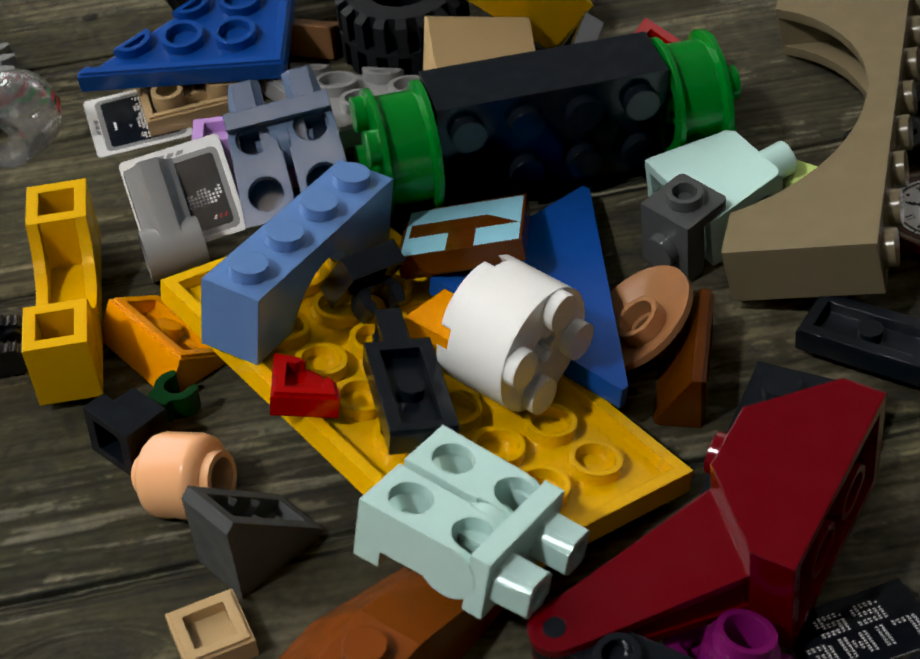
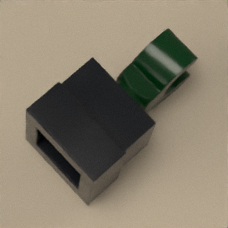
[83,370,201,476]

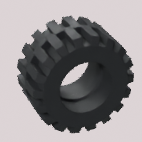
[335,0,470,76]

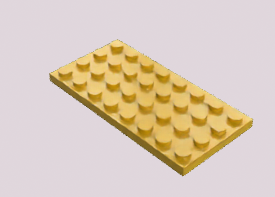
[160,227,694,568]

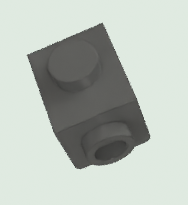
[641,174,726,282]

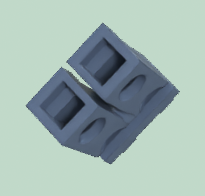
[222,65,347,236]

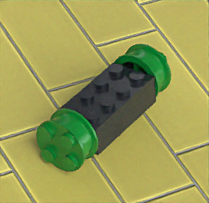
[349,28,741,218]

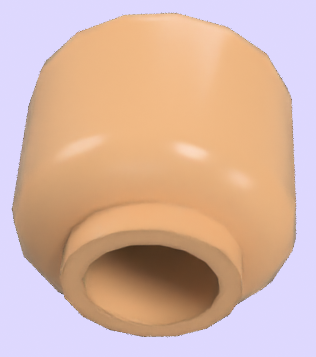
[131,431,237,520]

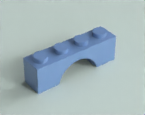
[201,160,393,365]

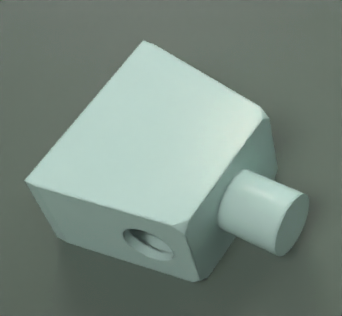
[645,130,798,266]

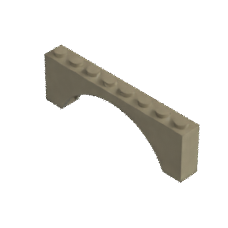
[721,0,920,301]

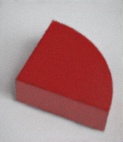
[270,354,340,418]

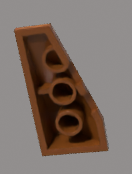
[278,566,504,659]

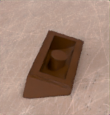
[653,289,714,428]

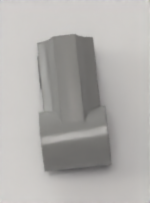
[123,157,211,283]

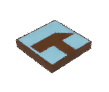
[399,193,531,280]

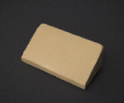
[423,16,535,71]

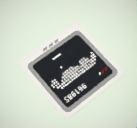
[83,89,192,158]
[119,134,246,242]

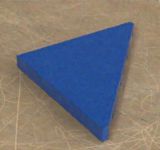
[77,0,296,92]
[429,186,628,408]

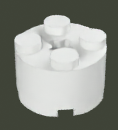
[436,254,594,415]

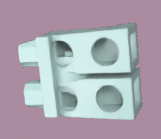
[353,425,590,620]

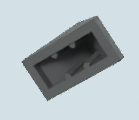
[181,486,323,599]

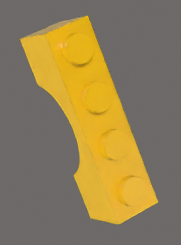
[21,178,104,406]

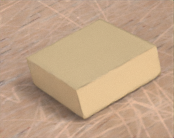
[164,588,259,659]

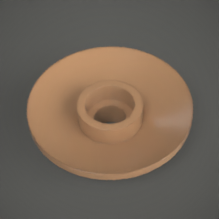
[610,265,693,371]

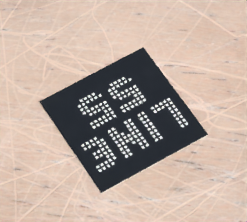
[792,578,920,659]

